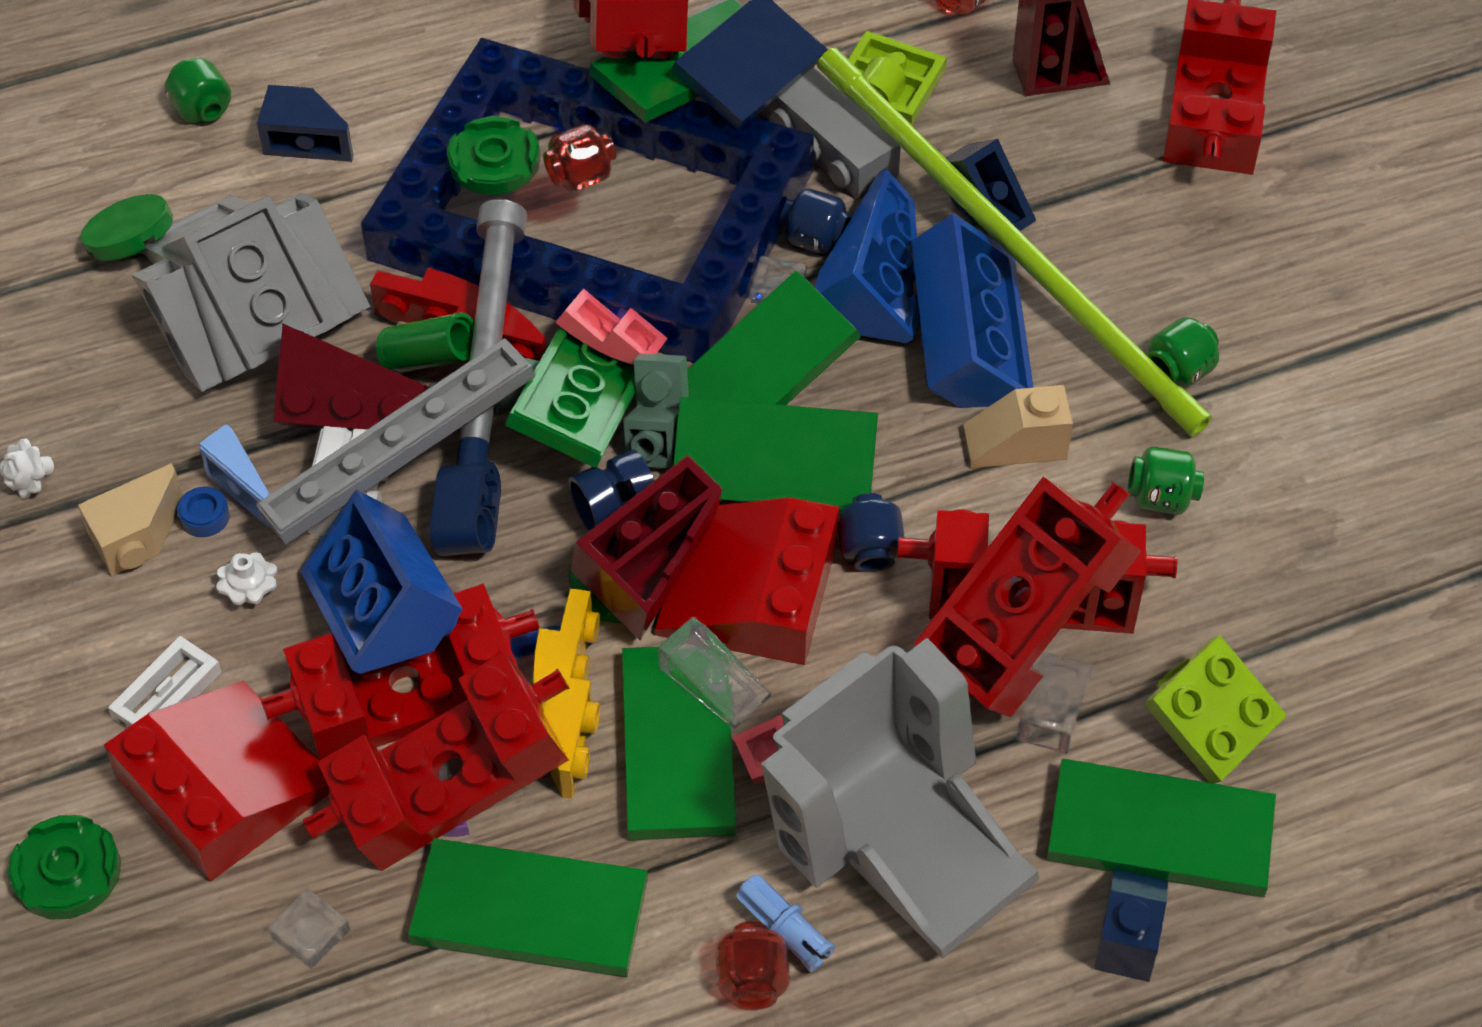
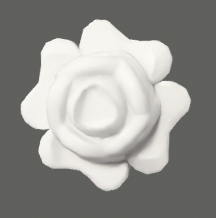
[0,438,54,499]
[216,552,277,605]

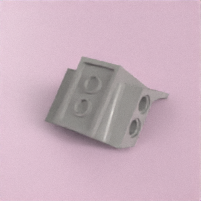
[132,193,371,392]
[761,638,1039,958]

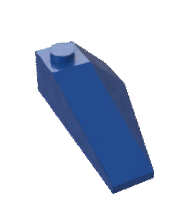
[814,168,920,343]

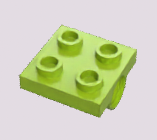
[833,31,947,126]
[1143,635,1287,784]

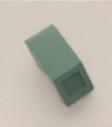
[623,354,689,468]

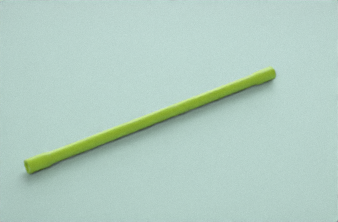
[817,48,1212,437]

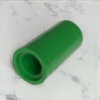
[376,312,475,374]

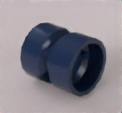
[568,449,655,531]

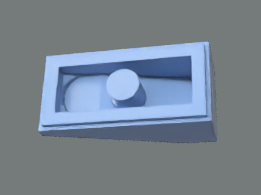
[199,425,272,528]

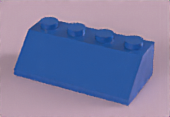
[911,213,1034,408]
[300,490,463,674]

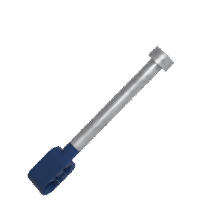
[430,199,527,556]

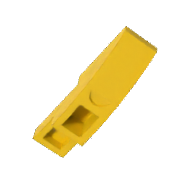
[533,588,601,799]

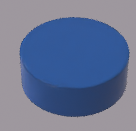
[177,487,230,537]

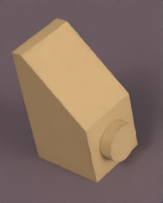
[963,385,1073,468]
[78,463,183,576]

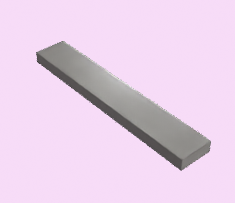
[256,338,536,545]

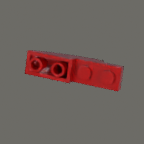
[370,268,546,361]

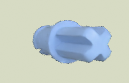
[736,874,835,972]

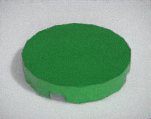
[447,116,541,195]
[80,194,173,261]
[8,815,121,920]

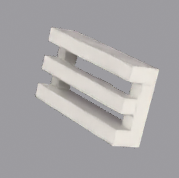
[108,636,222,728]

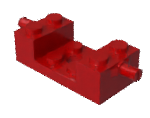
[574,0,688,58]
[1163,0,1277,175]
[913,476,1142,717]
[897,509,1178,634]
[260,583,540,760]
[303,651,570,871]

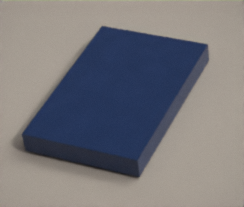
[671,0,828,130]

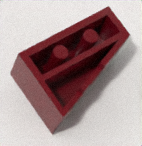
[1012,0,1110,97]
[273,323,430,431]
[570,455,723,641]

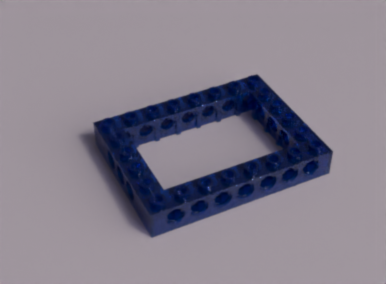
[361,37,814,363]

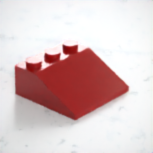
[655,497,839,665]
[104,680,329,882]

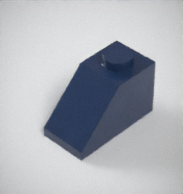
[257,84,354,162]
[946,138,1037,243]
[1094,868,1168,982]

